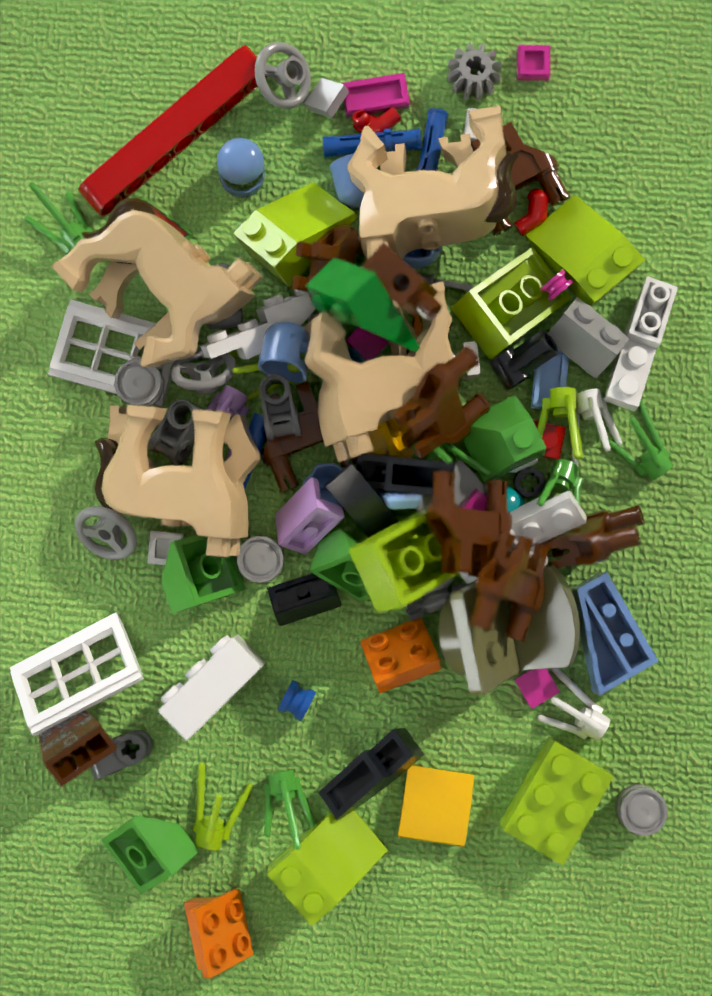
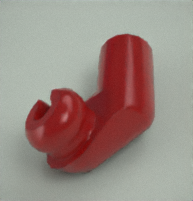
[352,107,402,134]
[513,189,550,237]

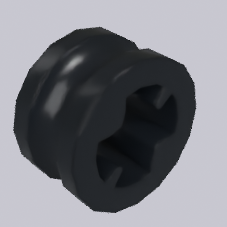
[513,467,545,498]

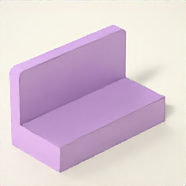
[275,477,344,555]

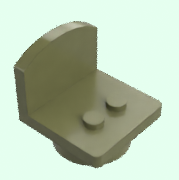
[439,565,580,695]

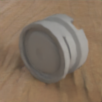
[114,359,165,406]
[237,536,285,583]
[615,784,667,836]

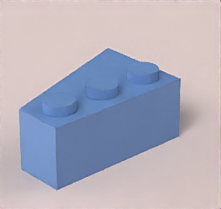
[571,572,659,695]

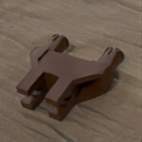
[471,122,570,236]
[292,225,365,323]
[393,347,490,459]
[262,381,357,493]
[427,471,512,577]
[542,505,645,568]
[469,531,549,642]

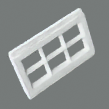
[48,300,175,407]
[10,612,144,737]

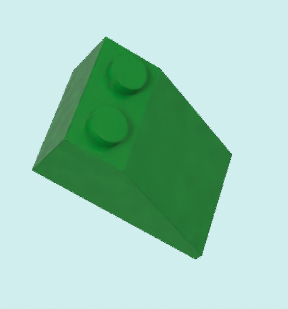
[306,258,420,352]

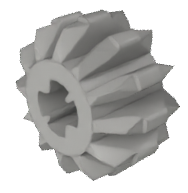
[447,42,502,102]

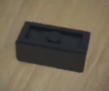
[267,573,342,626]

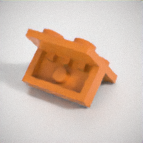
[360,618,442,693]
[184,889,253,979]

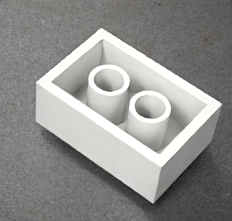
[158,634,266,741]

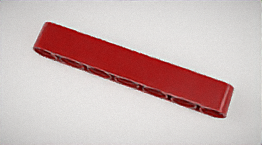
[78,45,267,217]

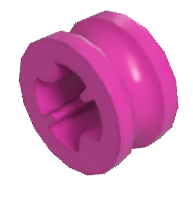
[540,270,573,301]

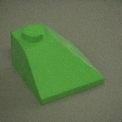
[462,396,546,483]
[309,529,371,602]
[162,535,246,614]
[102,816,200,894]

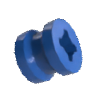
[277,680,316,722]

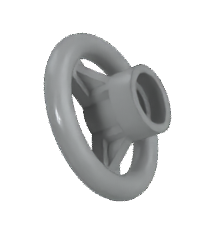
[255,42,311,109]
[170,349,236,394]
[74,506,137,560]

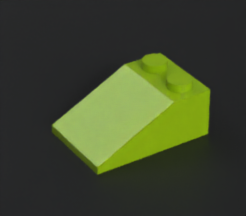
[233,182,357,287]
[525,195,645,307]
[451,247,572,360]
[267,810,388,926]

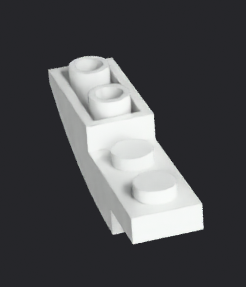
[603,276,678,412]
[200,289,316,360]
[460,490,586,584]

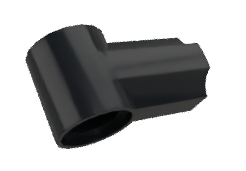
[489,330,559,391]

